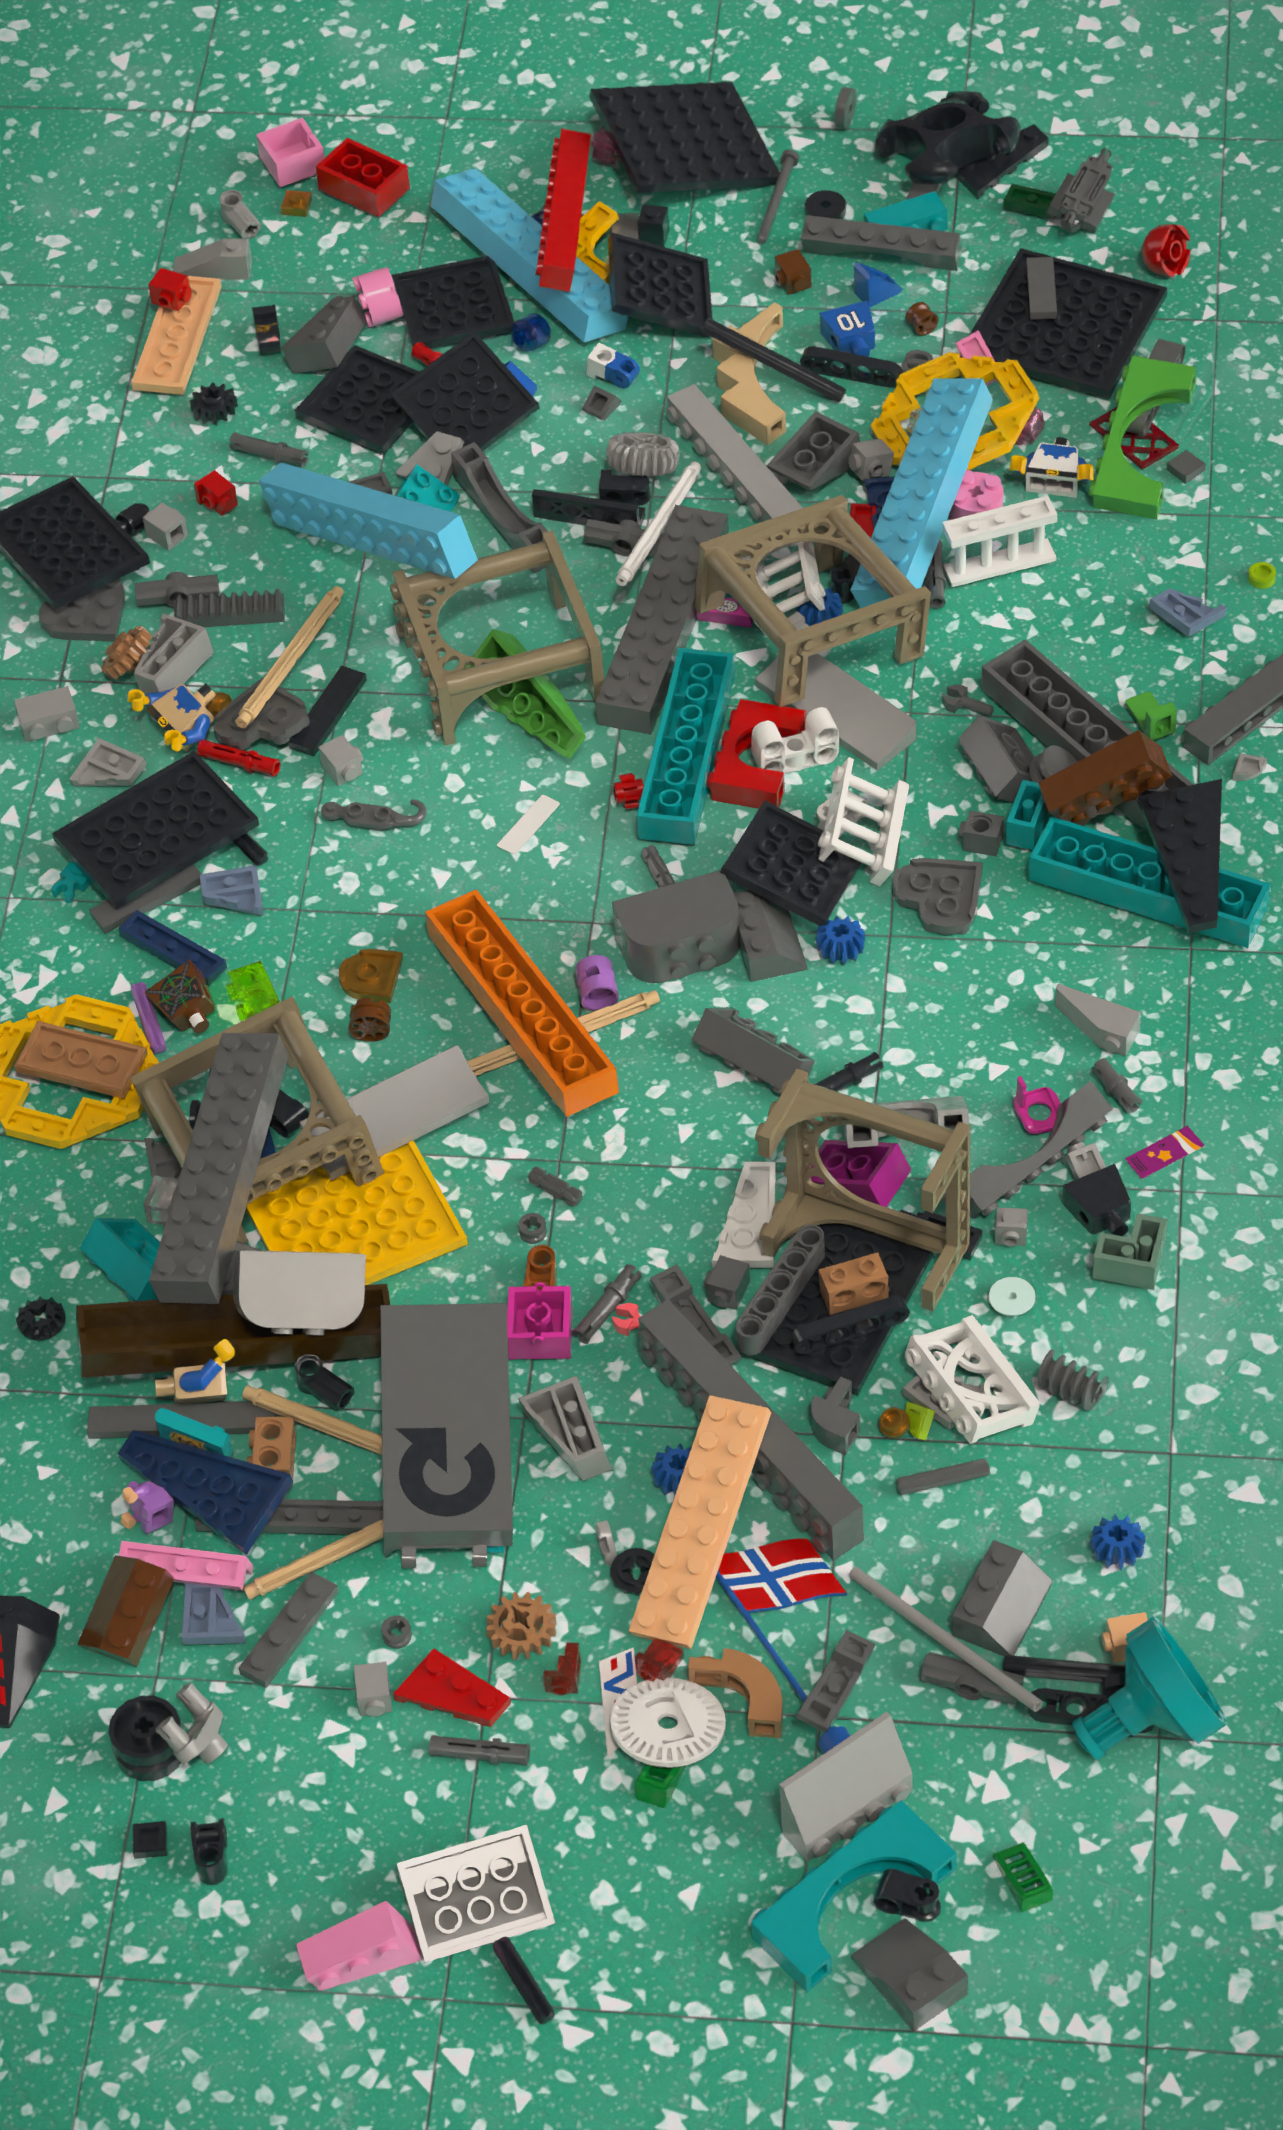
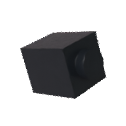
[637,204,670,247]

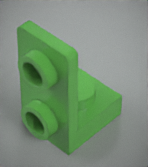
[1125,691,1177,740]

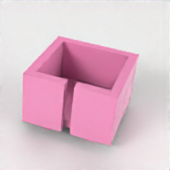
[256,118,324,187]

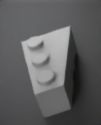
[134,613,214,696]
[518,1376,612,1481]

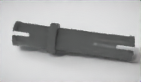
[229,432,309,467]
[925,540,947,609]
[572,1264,642,1344]
[429,1735,530,1765]

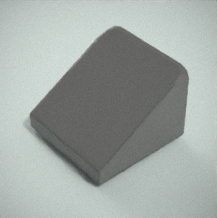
[582,386,622,420]

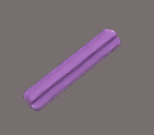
[131,982,166,1054]

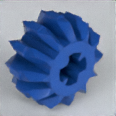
[796,587,843,626]
[816,915,865,965]
[651,1443,692,1495]
[1090,1514,1145,1570]

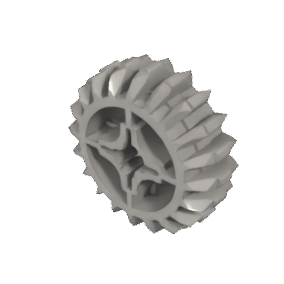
[606,431,679,477]

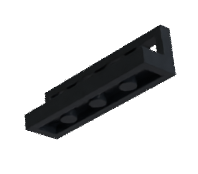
[532,489,645,527]

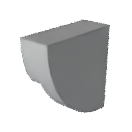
[1233,753,1267,781]
[596,1520,617,1566]

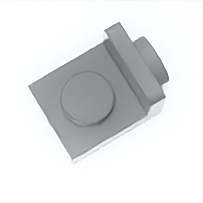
[1061,1142,1106,1179]
[995,1207,1028,1247]

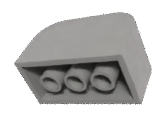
[233,1250,366,1335]

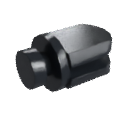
[116,503,150,536]

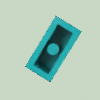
[1006,780,1049,850]

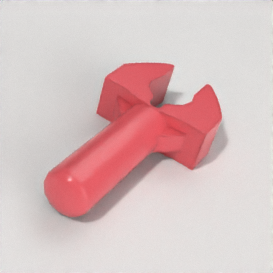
[611,1303,641,1336]

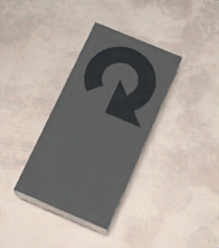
[381,1303,513,1568]

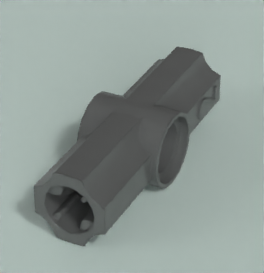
[584,519,664,556]
[135,572,220,608]
[921,1652,1024,1705]

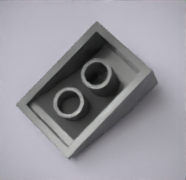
[767,411,860,491]
[851,1918,968,2032]

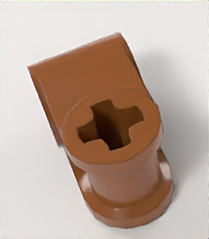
[523,1245,557,1290]

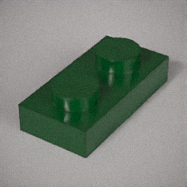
[1003,184,1056,219]

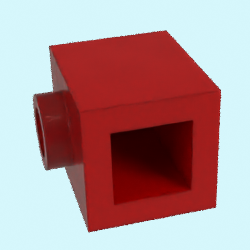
[148,268,192,311]

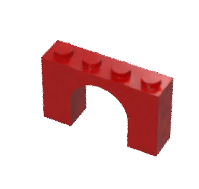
[707,699,806,809]

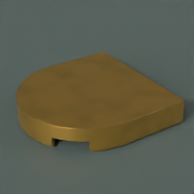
[339,949,403,1003]

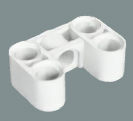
[751,707,839,774]

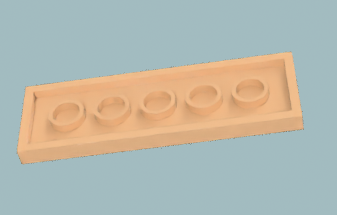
[131,276,222,395]

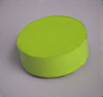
[1248,562,1276,589]

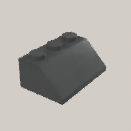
[958,715,1034,803]
[734,890,807,982]
[952,1540,1052,1657]

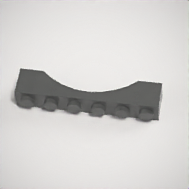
[801,215,962,271]
[451,442,548,573]
[970,1081,1113,1219]

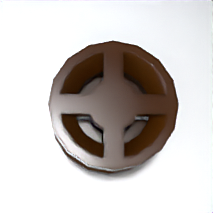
[905,302,939,336]

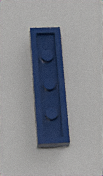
[118,910,227,986]

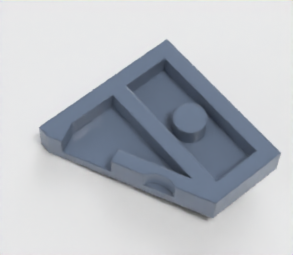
[1148,588,1227,637]
[182,1583,245,1645]

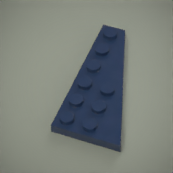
[117,1430,293,1555]

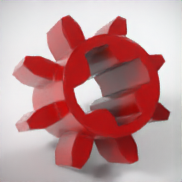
[613,773,644,809]

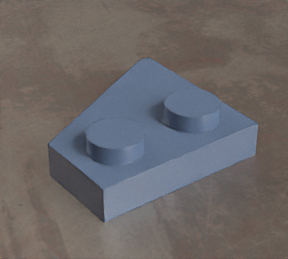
[199,865,264,915]

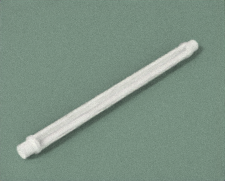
[616,462,701,586]

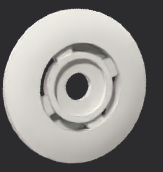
[610,1677,726,1767]

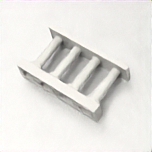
[943,496,1057,587]
[743,542,826,637]
[818,757,909,886]

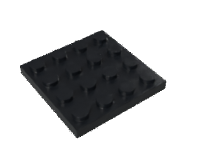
[608,232,713,338]
[392,255,516,348]
[390,331,540,451]
[295,345,420,454]
[720,800,862,926]

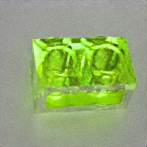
[226,960,280,1022]

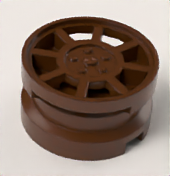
[348,998,391,1042]

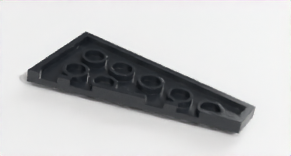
[1138,779,1222,934]

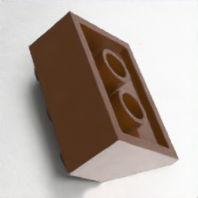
[77,1555,174,1668]

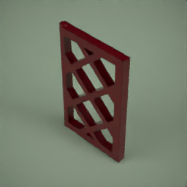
[1089,407,1179,470]

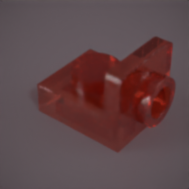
[635,1638,684,1682]
[543,1642,582,1695]

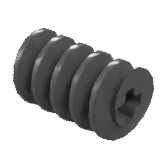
[1037,1349,1109,1411]

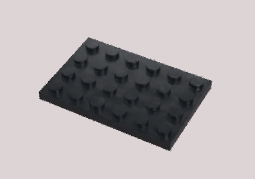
[0,476,150,610]
[52,751,259,910]
[744,1223,933,1396]

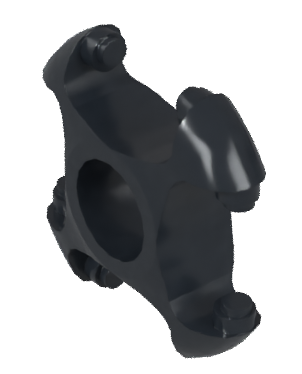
[875,91,1021,185]

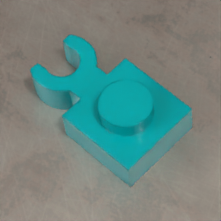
[52,861,92,903]

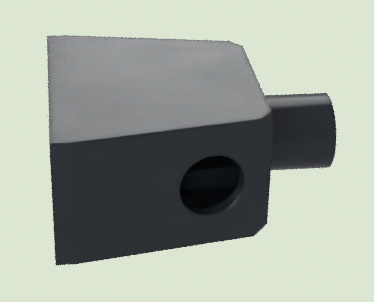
[1062,1164,1131,1236]

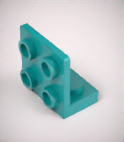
[394,464,460,512]

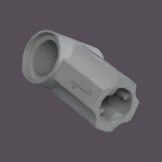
[219,190,261,239]

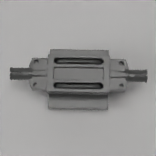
[1047,148,1115,234]

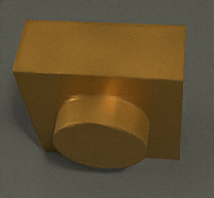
[281,190,312,217]

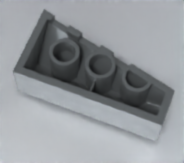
[692,1007,815,1094]

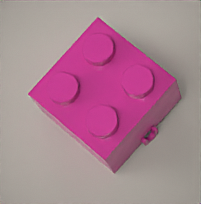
[507,1282,573,1359]

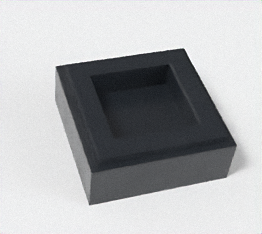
[133,1821,168,1859]

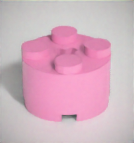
[352,267,403,328]
[949,470,1003,520]

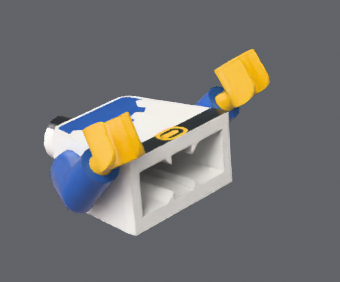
[1009,437,1093,498]

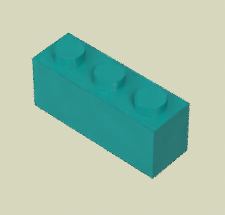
[864,191,948,231]

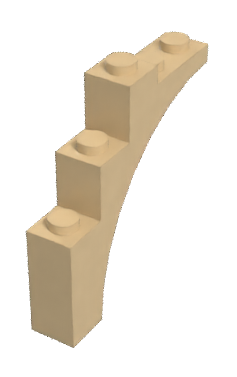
[712,302,786,446]

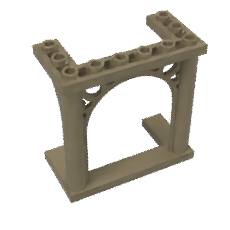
[695,495,931,707]
[390,530,604,746]
[130,996,384,1244]
[755,1069,971,1312]

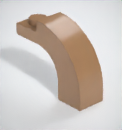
[688,1648,783,1738]

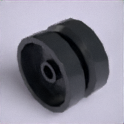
[109,1696,183,1781]

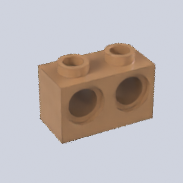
[819,1253,889,1315]
[247,1417,297,1487]

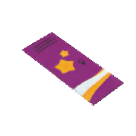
[1125,1126,1205,1179]

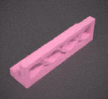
[119,1541,253,1590]

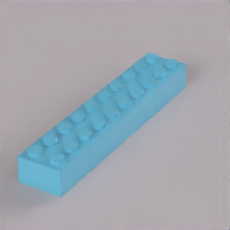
[431,169,628,342]
[851,378,993,608]
[258,463,478,579]

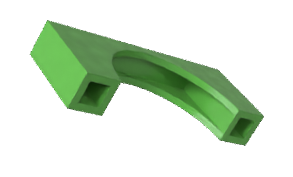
[1089,356,1196,519]

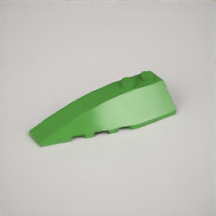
[466,629,586,759]

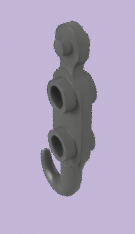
[321,799,426,830]

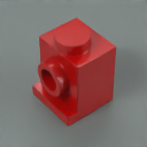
[194,470,238,516]

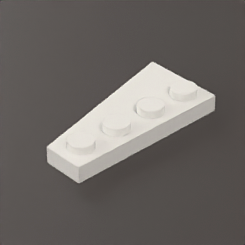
[712,1162,776,1268]

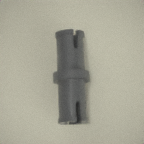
[1091,1058,1142,1114]

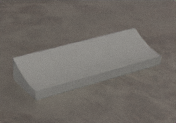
[755,653,916,771]
[300,1045,489,1181]

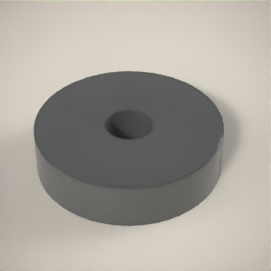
[834,87,856,129]

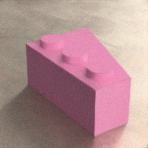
[296,1901,423,1991]

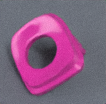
[1013,1076,1061,1134]

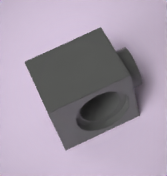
[959,811,1004,857]

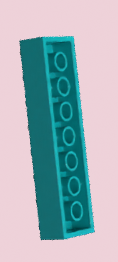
[637,648,735,845]
[1029,816,1270,948]

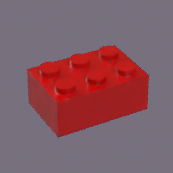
[316,138,410,217]

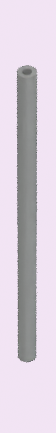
[849,1567,1043,1712]

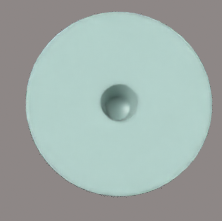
[989,1277,1035,1316]

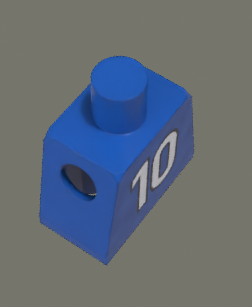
[820,301,875,357]

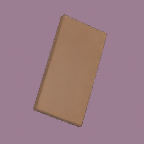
[14,1021,147,1099]

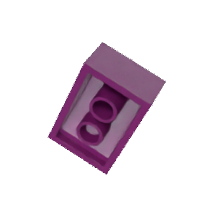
[811,1140,912,1207]

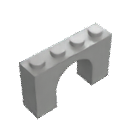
[843,1096,969,1148]

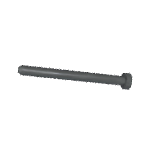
[757,150,799,244]

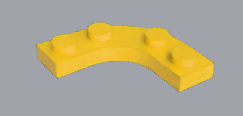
[576,201,619,285]

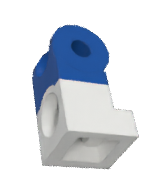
[586,343,640,388]

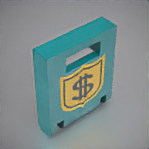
[155,1408,234,1457]

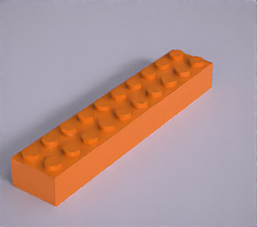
[425,889,619,1117]

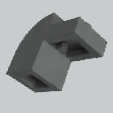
[811,1377,860,1455]

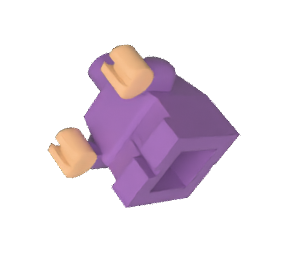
[121,1481,174,1534]

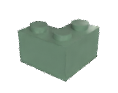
[1093,1213,1167,1290]

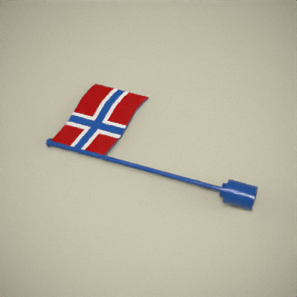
[716,1538,851,1754]

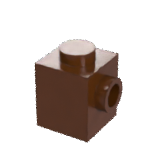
[774,249,812,295]

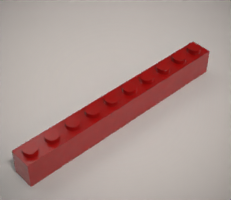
[535,128,591,292]

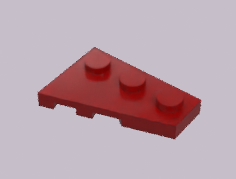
[393,1648,511,1727]

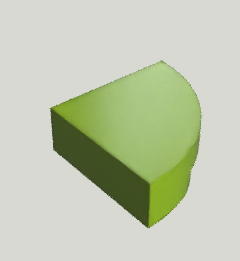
[905,1401,935,1441]

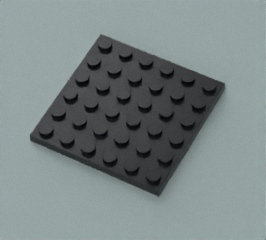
[589,81,780,193]
[960,248,1168,399]

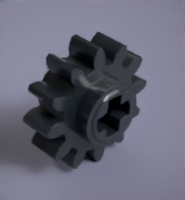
[190,382,238,424]

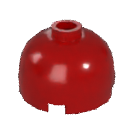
[1141,224,1191,277]

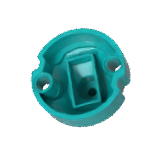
[1072,1616,1227,1761]

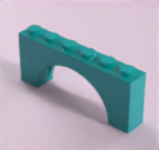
[751,1800,957,1993]

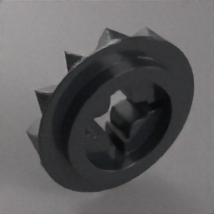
[16,1296,66,1340]
[610,1548,655,1596]

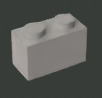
[14,686,79,742]

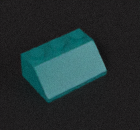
[80,1218,160,1301]

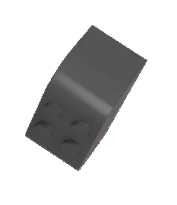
[612,870,740,983]

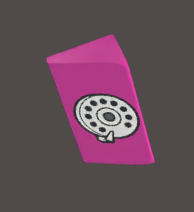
[696,598,753,628]

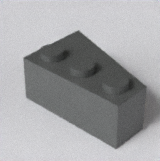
[281,296,367,373]

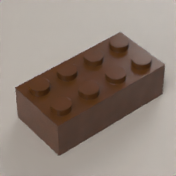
[1038,730,1173,826]

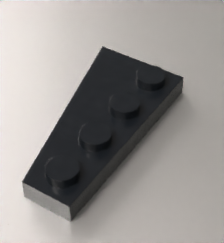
[955,124,1049,199]

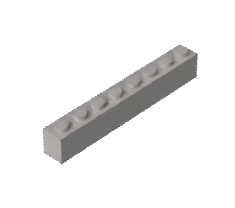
[666,384,803,522]

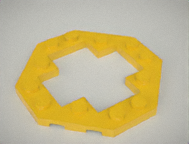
[871,352,1039,470]
[0,994,159,1149]

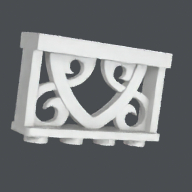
[904,1315,1040,1444]

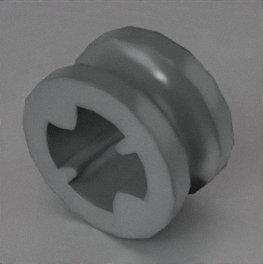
[518,1213,547,1244]
[381,1615,412,1649]

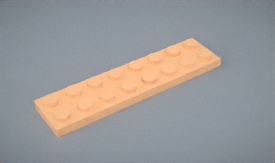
[629,1395,771,1649]

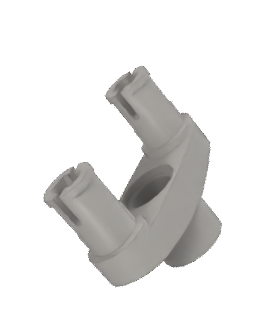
[155,1682,228,1764]

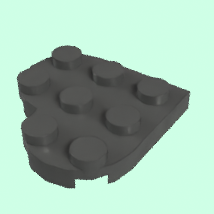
[39,578,125,642]
[214,678,310,750]
[893,858,983,935]

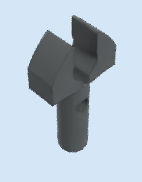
[942,684,994,717]

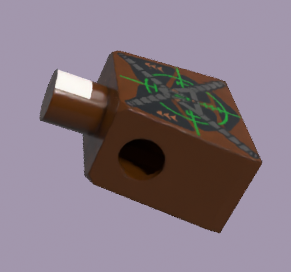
[145,959,215,1033]

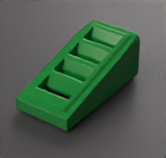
[635,1764,686,1808]
[993,1842,1053,1912]

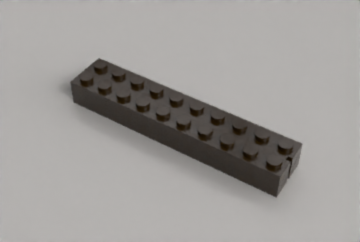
[76,1284,390,1378]

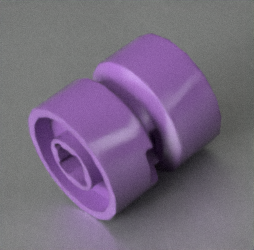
[575,955,619,1011]

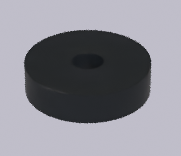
[805,190,846,219]

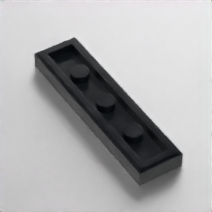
[289,665,367,756]

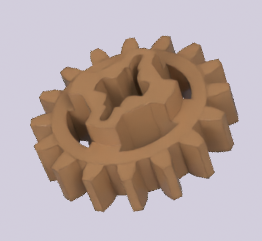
[101,625,152,679]
[486,1592,557,1660]

